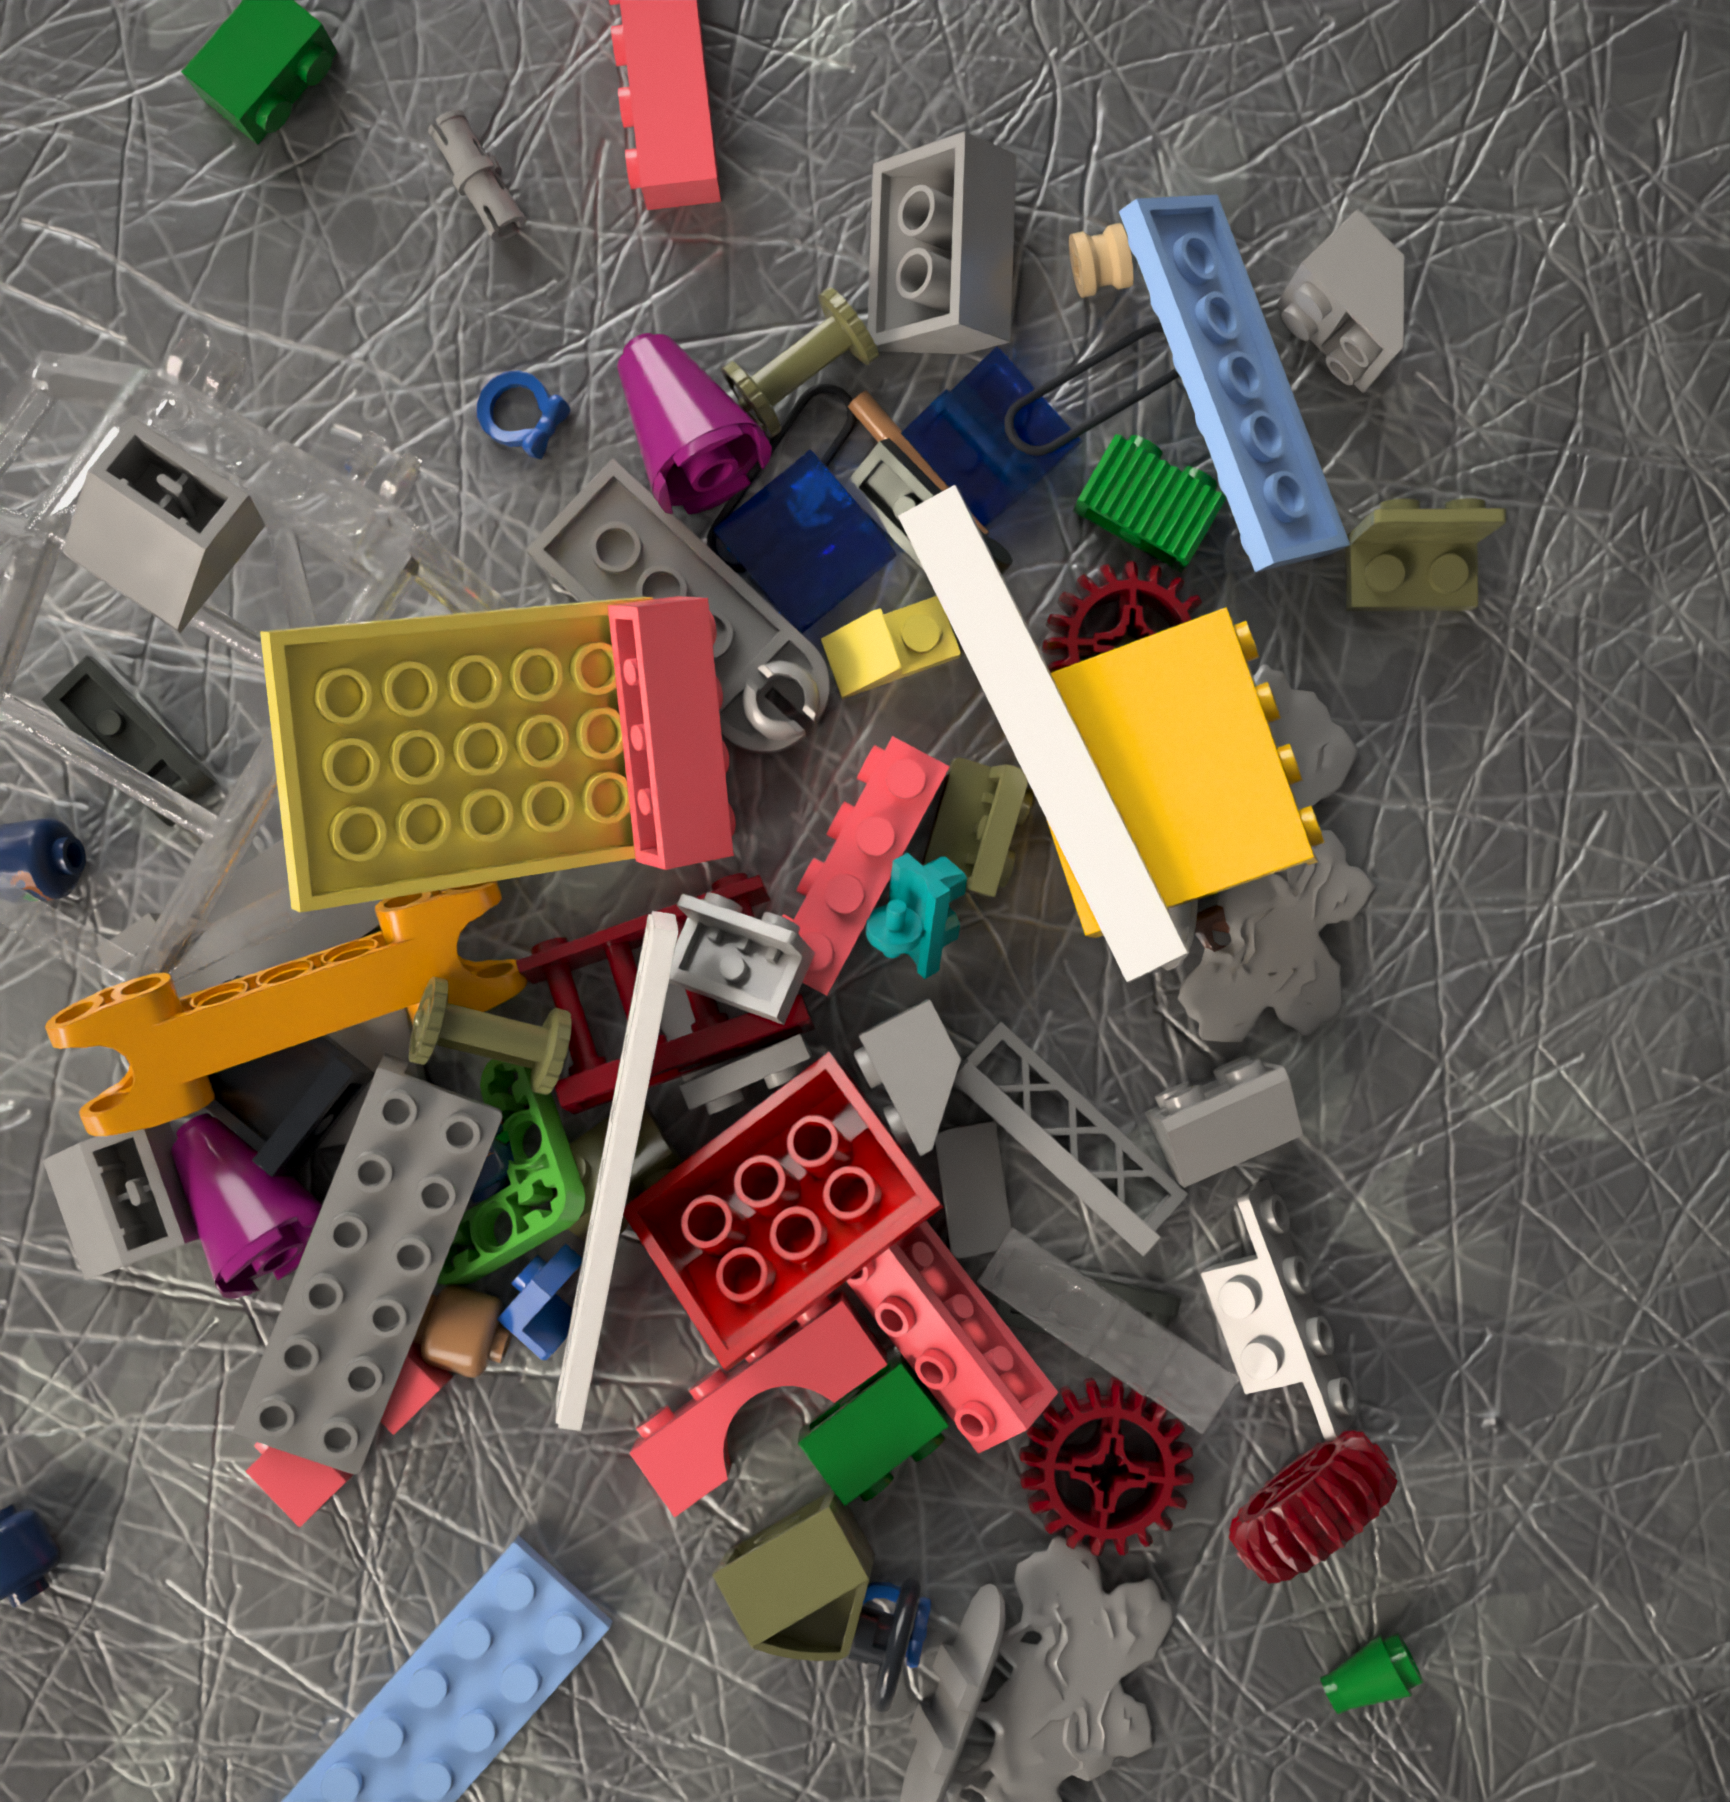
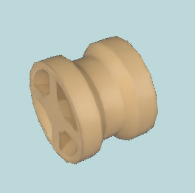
[1069,223,1134,298]

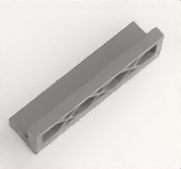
[954,1021,1189,1257]

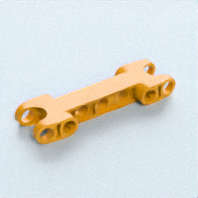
[45,881,527,1136]

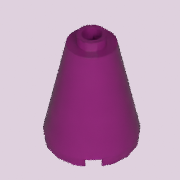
[617,333,772,515]
[171,1113,323,1299]

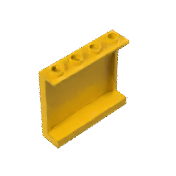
[1047,607,1325,938]

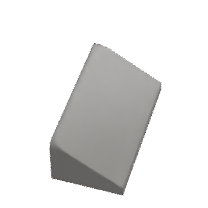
[934,1120,1014,1259]

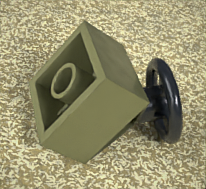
[712,1489,921,1713]

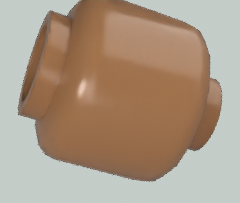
[412,1285,513,1378]

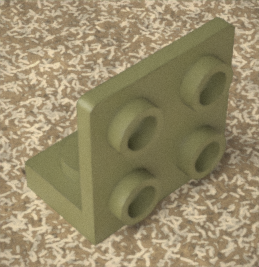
[1345,498,1506,611]

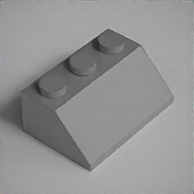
[867,131,1016,354]

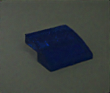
[901,346,1083,527]
[713,449,897,634]

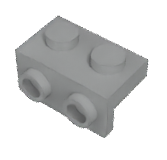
[669,892,815,1025]

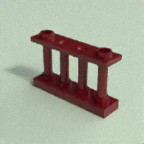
[515,873,815,1115]

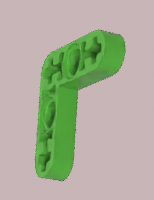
[436,1059,586,1285]

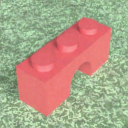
[245,1343,453,1528]

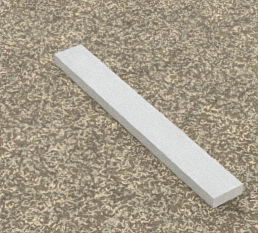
[898,485,1189,982]
[556,911,678,1431]

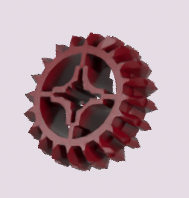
[1042,561,1202,673]
[1019,1377,1194,1557]
[1228,1430,1398,1584]

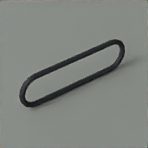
[1005,323,1180,456]
[707,384,856,573]

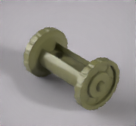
[721,287,879,438]
[408,976,571,1095]

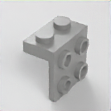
[660,983,812,1115]

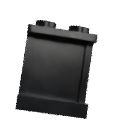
[204,975,375,1177]

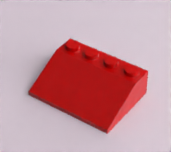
[623,1052,943,1371]

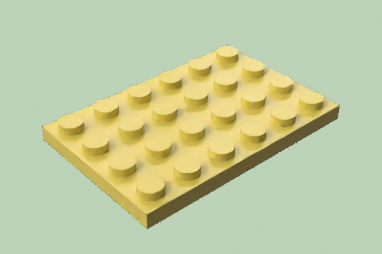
[260,597,653,913]

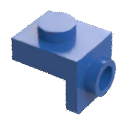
[497,1243,582,1360]

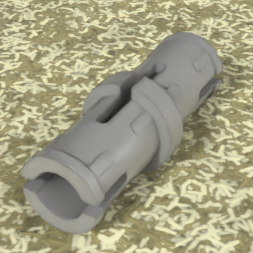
[428,110,527,241]

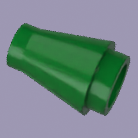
[1320,1633,1424,1715]

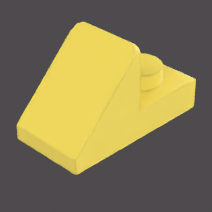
[821,596,961,699]

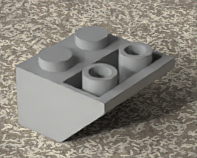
[1276,209,1404,393]
[62,416,265,633]
[853,999,961,1156]
[1144,1056,1303,1188]
[43,1122,199,1281]

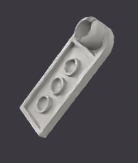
[526,458,830,754]

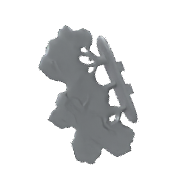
[900,1536,1173,1802]

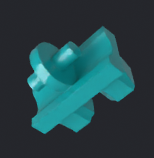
[866,853,967,979]

